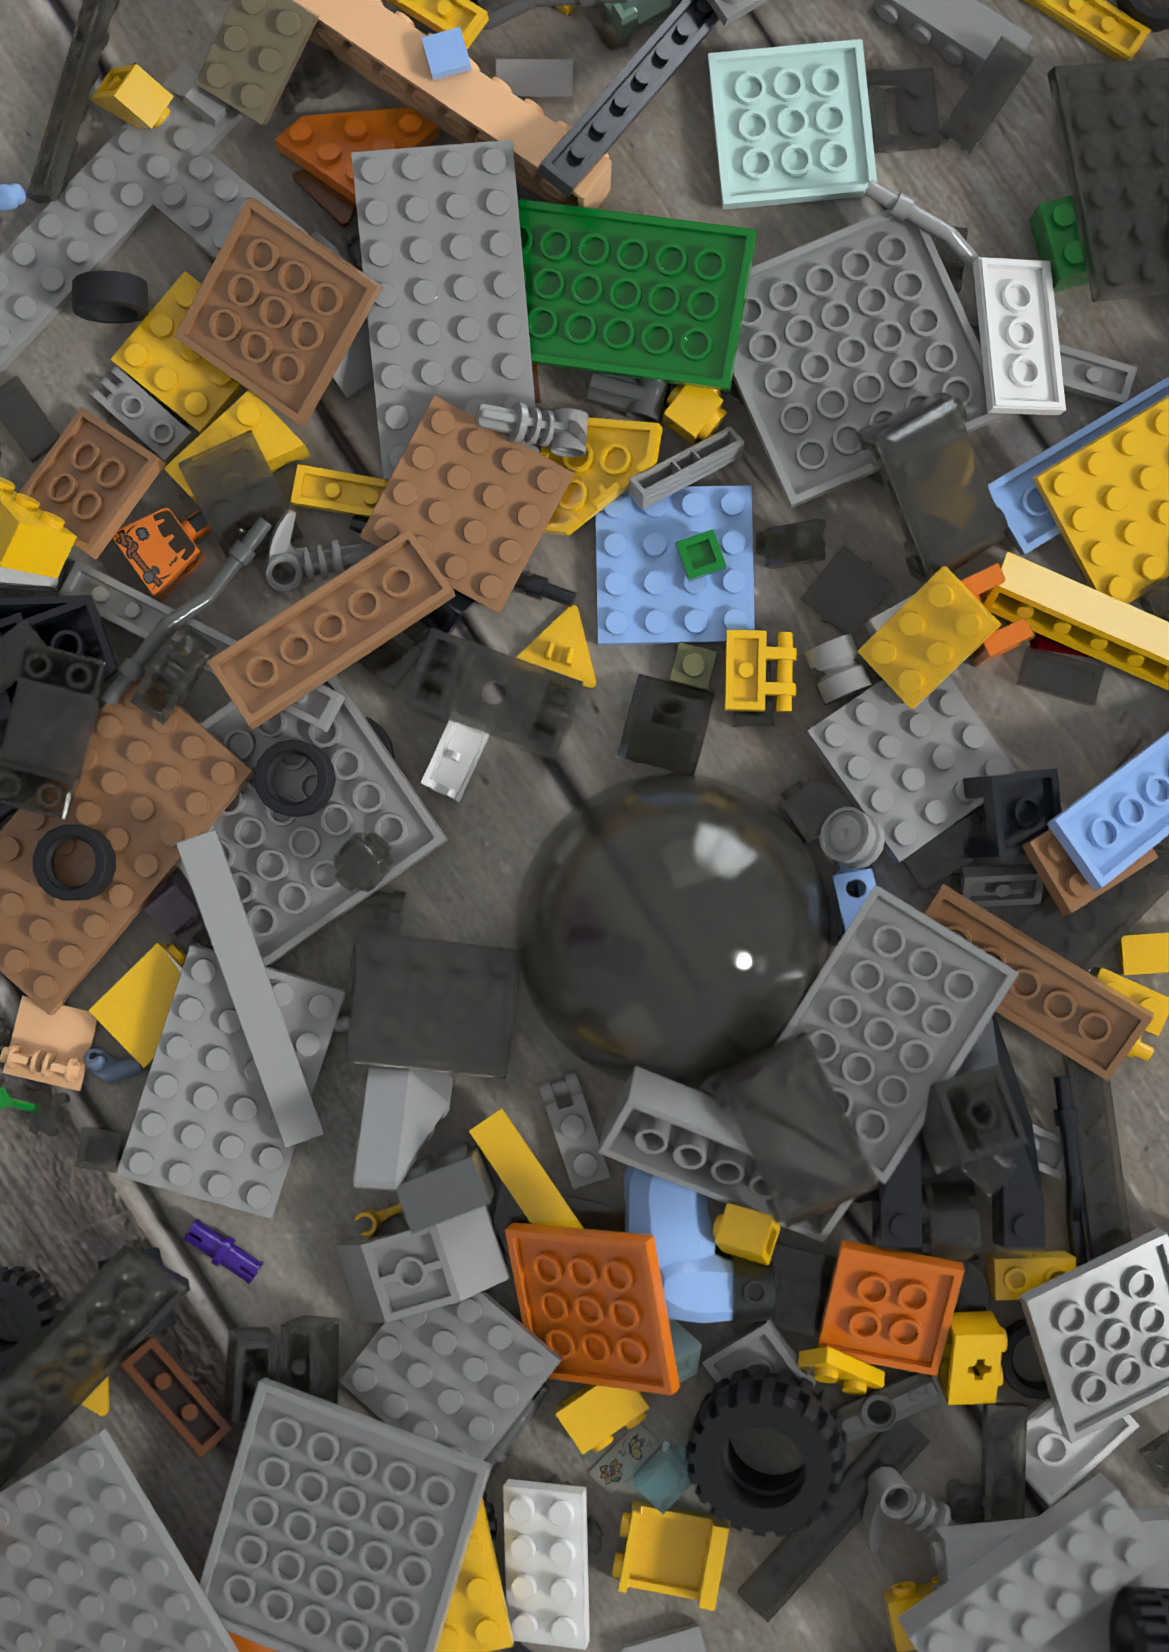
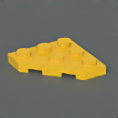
[540,417,663,536]

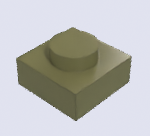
[669,642,717,692]

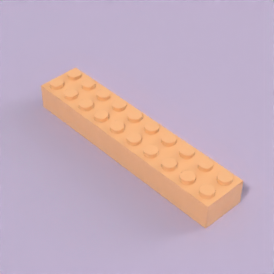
[295,0,612,209]

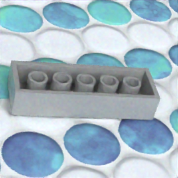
[598,1066,861,1243]
[897,1472,1163,1652]

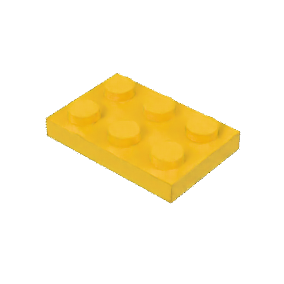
[857,566,1002,709]

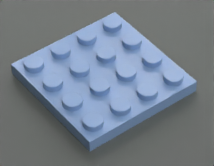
[595,485,755,646]

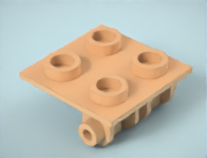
[0,996,98,1091]

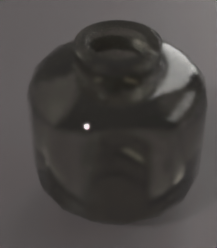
[333,831,394,892]

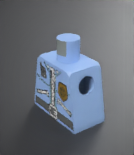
[828,861,876,942]

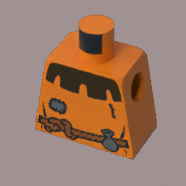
[113,507,214,602]

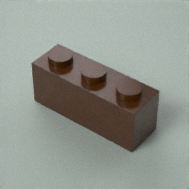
[117,1336,232,1458]

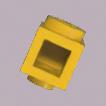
[662,384,728,446]

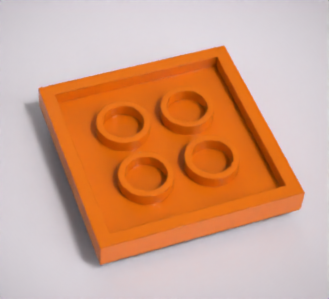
[816,1240,964,1376]

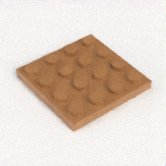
[174,197,383,425]
[359,395,575,614]

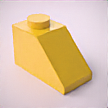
[90,64,174,130]

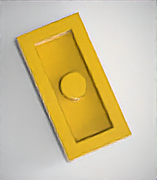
[797,1346,885,1396]

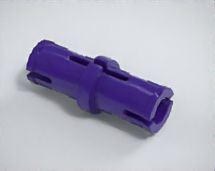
[183,1219,264,1284]

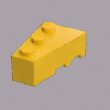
[164,390,311,507]
[0,477,77,579]

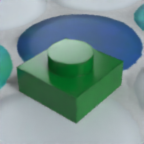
[675,529,727,582]

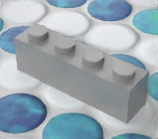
[872,0,1033,91]

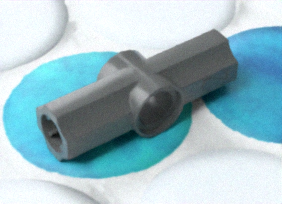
[830,1372,942,1443]

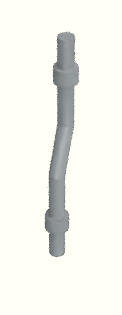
[864,180,1064,320]

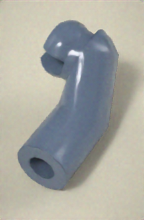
[83,1048,145,1084]

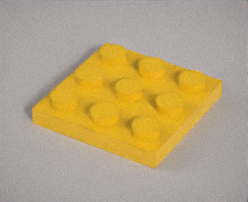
[110,271,244,434]

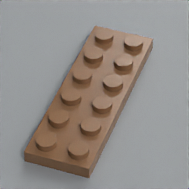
[207,529,456,730]
[924,884,1154,1081]

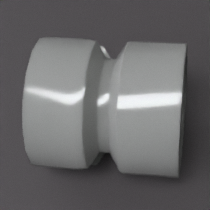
[803,634,873,705]

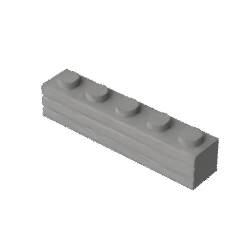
[629,426,744,510]

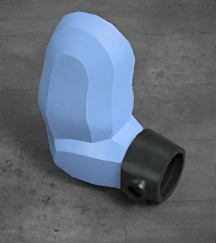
[623,1165,775,1325]

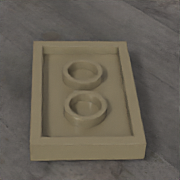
[195,0,320,125]

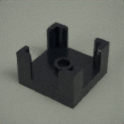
[963,768,1062,858]

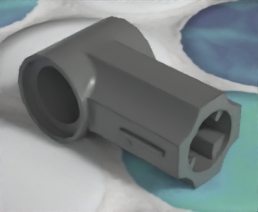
[587,372,669,423]

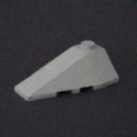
[354,1043,453,1190]

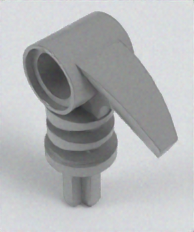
[475,402,589,457]
[265,510,379,592]
[863,1467,961,1552]

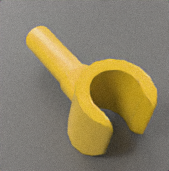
[354,1203,403,1236]

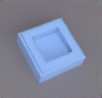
[421,27,472,81]

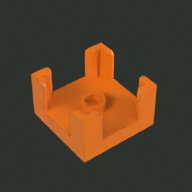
[961,563,1034,667]

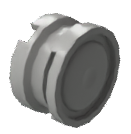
[820,807,885,869]

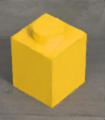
[713,1203,781,1266]

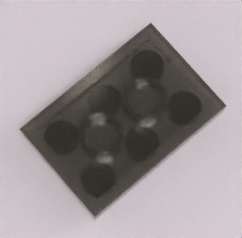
[178,430,303,560]

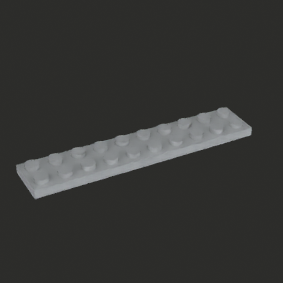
[0,61,242,375]

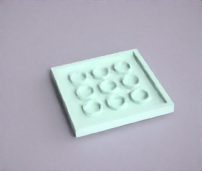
[707,39,877,210]

